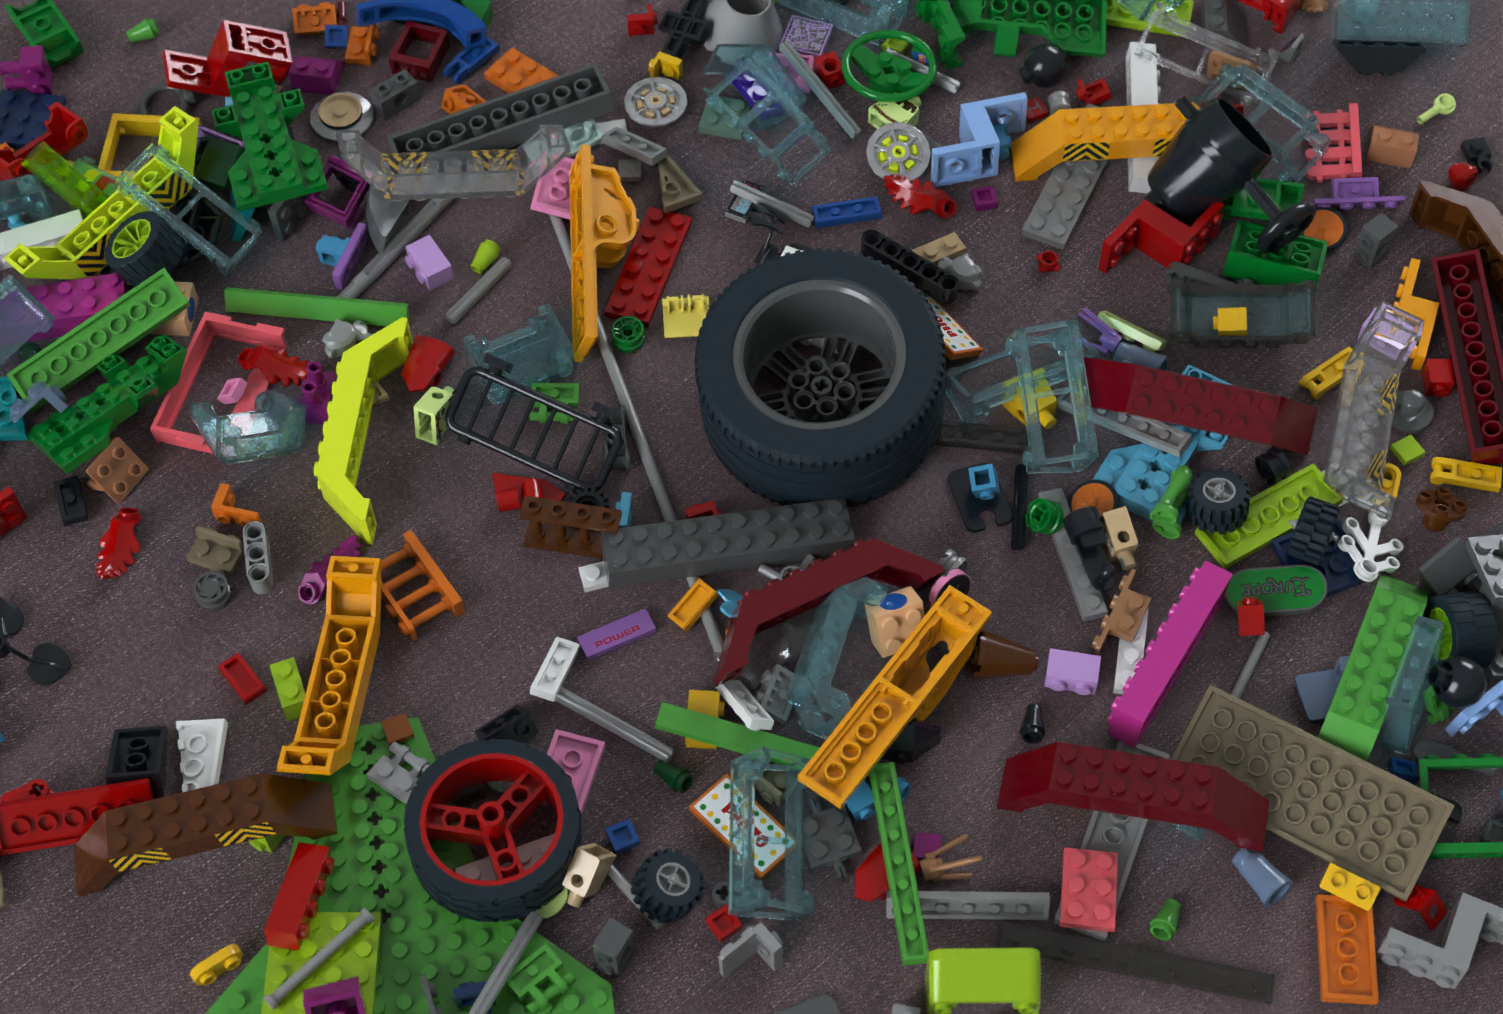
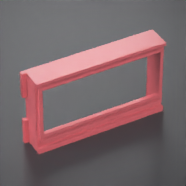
[150,311,287,461]

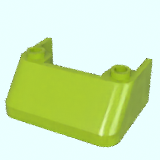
[925,948,1041,1014]

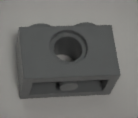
[369,69,421,121]
[1353,213,1399,269]
[592,918,636,977]

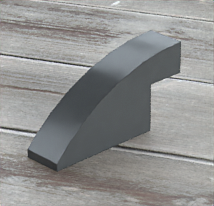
[365,168,411,253]

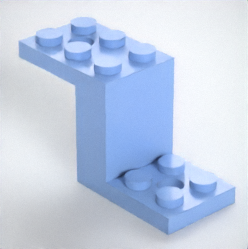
[931,92,1028,187]

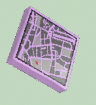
[779,15,833,58]

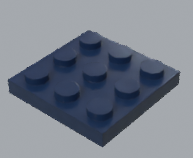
[0,89,67,149]
[1270,518,1365,597]

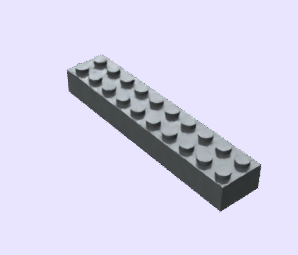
[387,63,614,185]
[601,499,855,588]

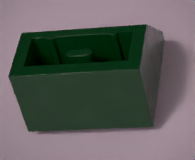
[193,136,245,189]

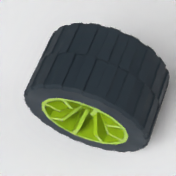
[104,211,184,288]
[1423,591,1498,668]

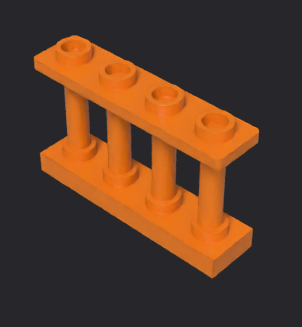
[381,530,465,642]

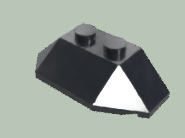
[1333,40,1426,76]
[171,192,223,266]
[837,715,942,764]

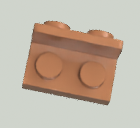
[86,437,149,503]

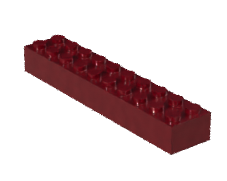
[1431,249,1503,465]

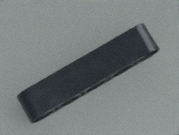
[860,229,959,304]

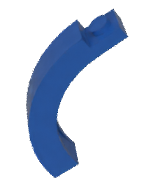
[356,0,487,49]

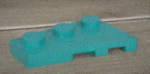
[0,377,28,441]

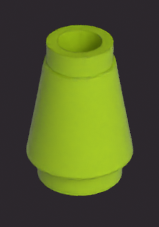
[470,239,501,274]

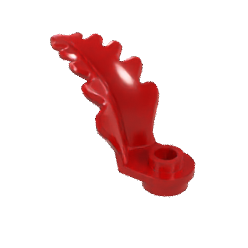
[884,174,957,219]
[238,346,308,387]
[96,507,141,579]

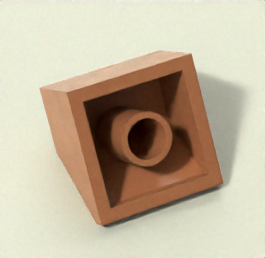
[1366,124,1419,169]

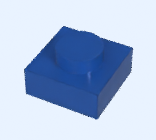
[325,25,347,49]
[1387,756,1419,785]
[605,819,640,855]

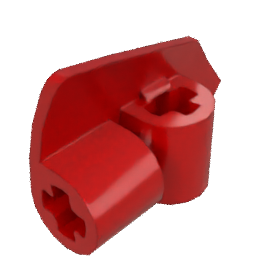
[401,335,455,393]
[492,473,565,513]
[855,843,922,902]

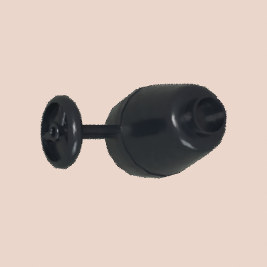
[1144,96,1316,254]

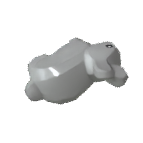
[937,253,982,291]
[322,319,373,358]

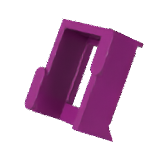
[305,154,372,229]

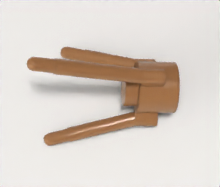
[920,834,982,882]

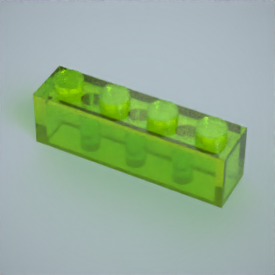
[21,141,109,218]

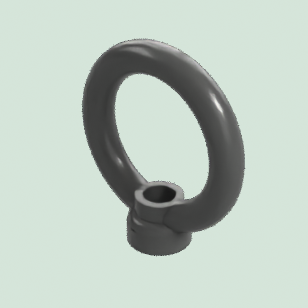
[138,83,197,115]

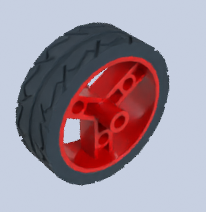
[404,739,582,922]

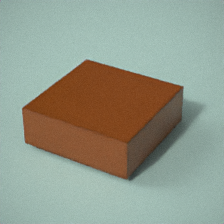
[381,713,415,746]

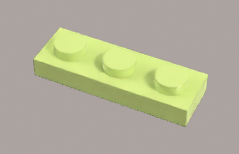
[1098,310,1167,352]

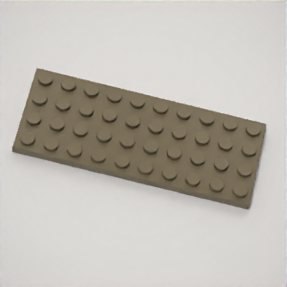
[1171,684,1455,902]

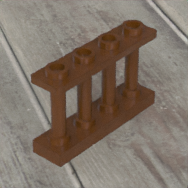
[520,496,622,559]

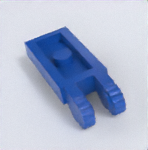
[443,37,500,84]

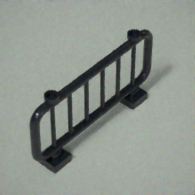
[445,353,623,493]

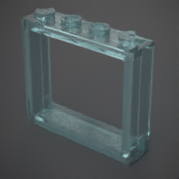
[1381,615,1444,756]

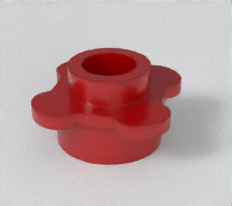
[1036,250,1061,273]

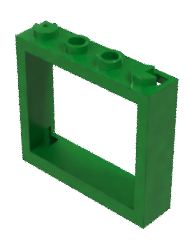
[1419,753,1503,859]

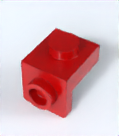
[627,4,658,36]
[1075,78,1112,106]
[685,500,723,519]

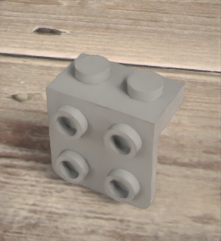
[719,922,783,978]

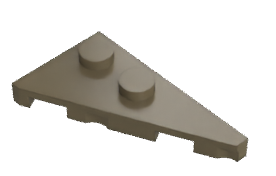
[657,154,703,214]

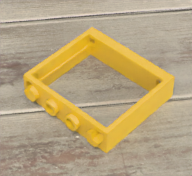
[98,113,202,193]

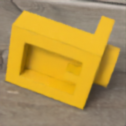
[648,52,683,80]

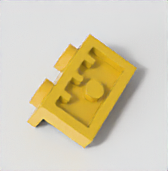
[1320,862,1381,911]

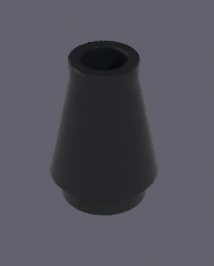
[1019,704,1045,744]

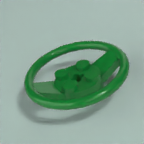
[841,30,938,102]

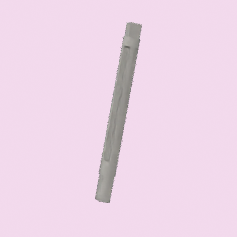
[337,188,456,299]

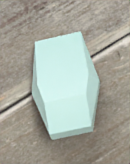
[522,119,603,166]

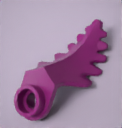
[298,534,361,605]

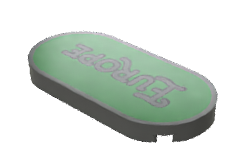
[1225,565,1327,617]

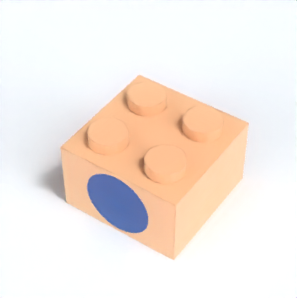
[150,282,199,336]
[864,586,925,658]

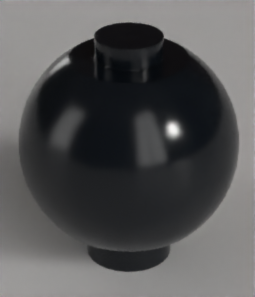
[1019,43,1069,88]
[1427,656,1487,708]

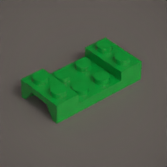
[5,0,85,68]
[914,0,965,70]
[1222,178,1304,221]

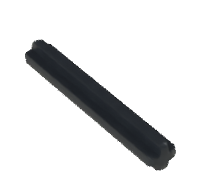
[1011,464,1029,551]

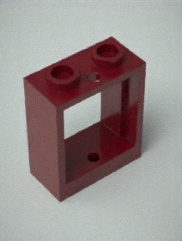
[389,21,450,82]

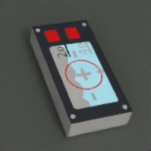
[725,179,765,224]

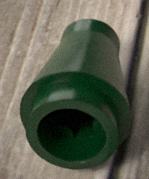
[654,760,693,793]

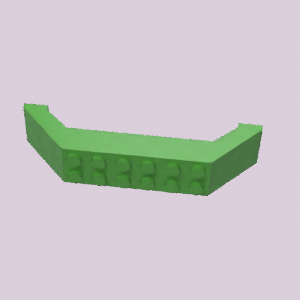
[1318,573,1429,762]

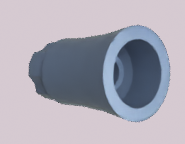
[1113,342,1170,371]
[1232,848,1293,907]

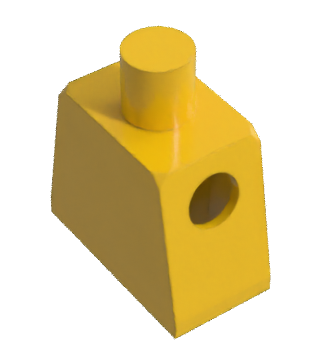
[1001,371,1057,429]

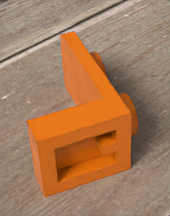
[211,483,263,527]

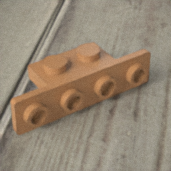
[1091,568,1151,656]

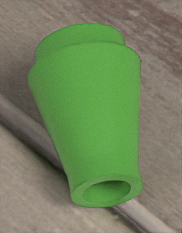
[126,18,160,43]
[1150,899,1181,940]

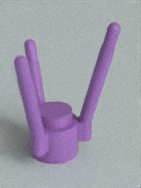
[1072,307,1123,354]

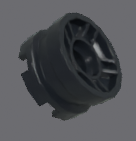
[1255,447,1292,486]

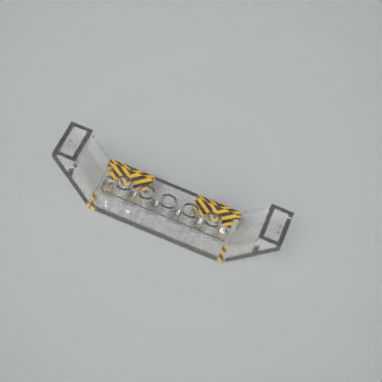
[336,124,571,202]
[1323,301,1424,520]

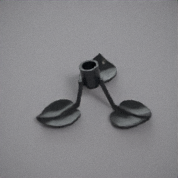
[749,203,813,264]
[0,597,72,685]

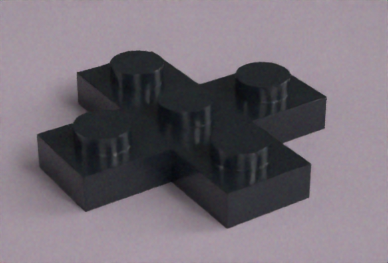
[658,0,713,59]

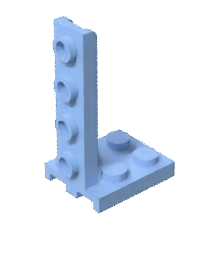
[1445,680,1503,737]

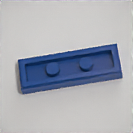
[811,196,882,228]

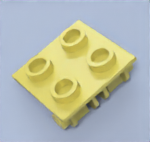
[662,294,709,338]

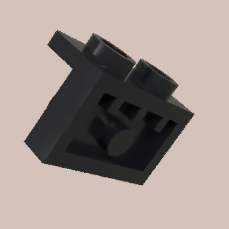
[474,704,538,743]

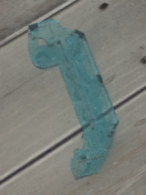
[703,55,832,186]
[1190,64,1330,183]
[786,577,889,739]

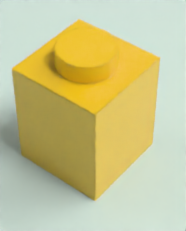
[1213,307,1247,337]

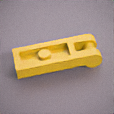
[1299,346,1365,400]
[1430,457,1502,493]

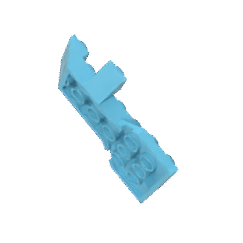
[1093,364,1232,525]

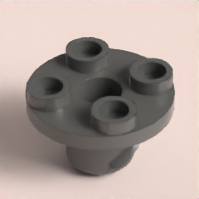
[1385,390,1434,435]

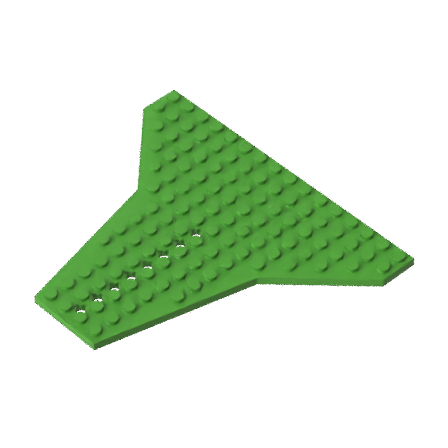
[205,717,615,1014]

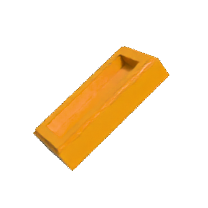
[667,578,719,632]

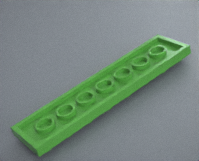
[7,268,191,412]

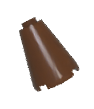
[966,629,1039,679]

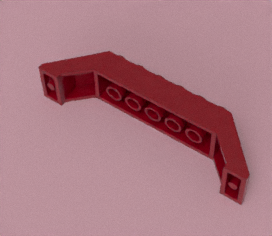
[1071,357,1318,455]
[713,538,945,687]
[997,742,1269,852]

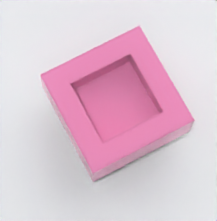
[217,378,248,404]

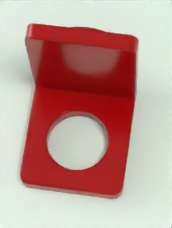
[1393,885,1447,930]

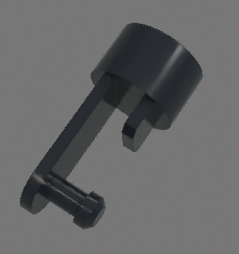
[1062,506,1115,592]

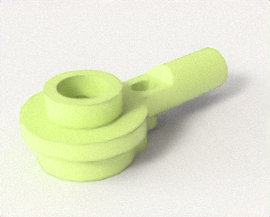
[1416,93,1456,125]

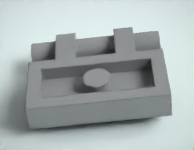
[367,742,430,804]

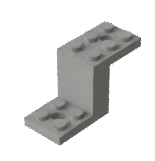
[1376,893,1503,989]

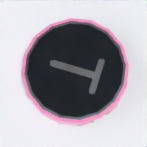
[928,569,972,609]

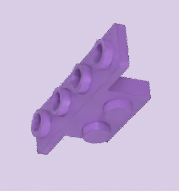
[1311,177,1406,210]

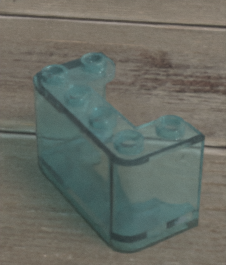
[462,303,575,404]

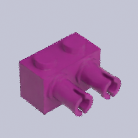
[0,46,53,95]
[297,361,338,424]

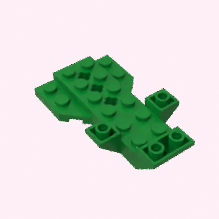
[952,0,1107,58]
[211,62,328,212]
[26,334,187,474]

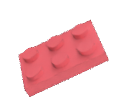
[1059,847,1118,932]

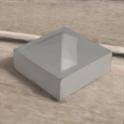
[618,159,641,182]

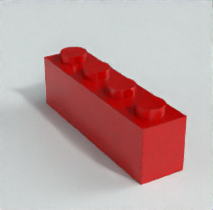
[264,842,335,951]

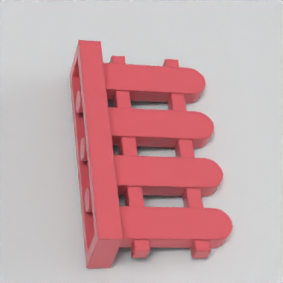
[1304,103,1362,183]

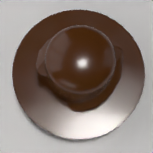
[1415,487,1468,532]

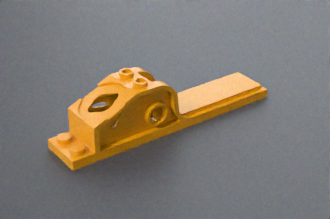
[569,144,639,363]
[798,585,992,809]

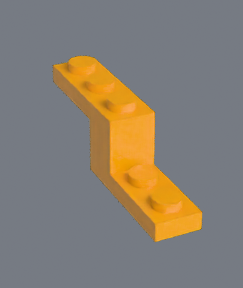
[1391,258,1439,371]

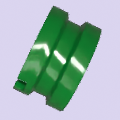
[612,316,645,353]
[1025,498,1064,535]

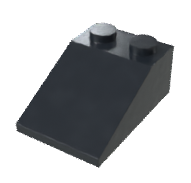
[106,726,167,799]

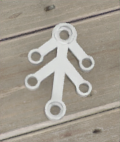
[1337,505,1404,582]

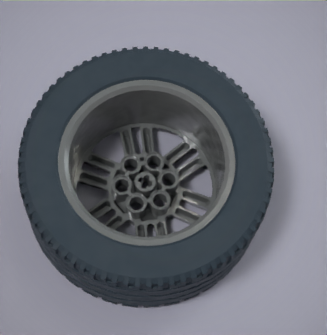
[695,248,946,507]

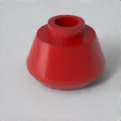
[1448,162,1478,192]

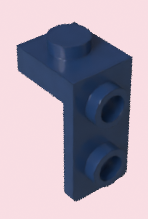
[453,981,497,1014]

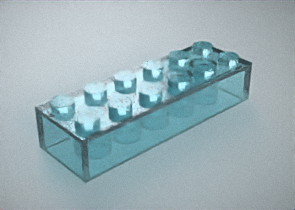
[1331,0,1470,47]

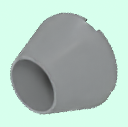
[701,0,783,65]

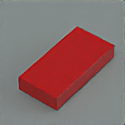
[217,652,267,705]

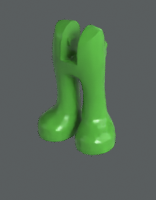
[1150,465,1193,539]

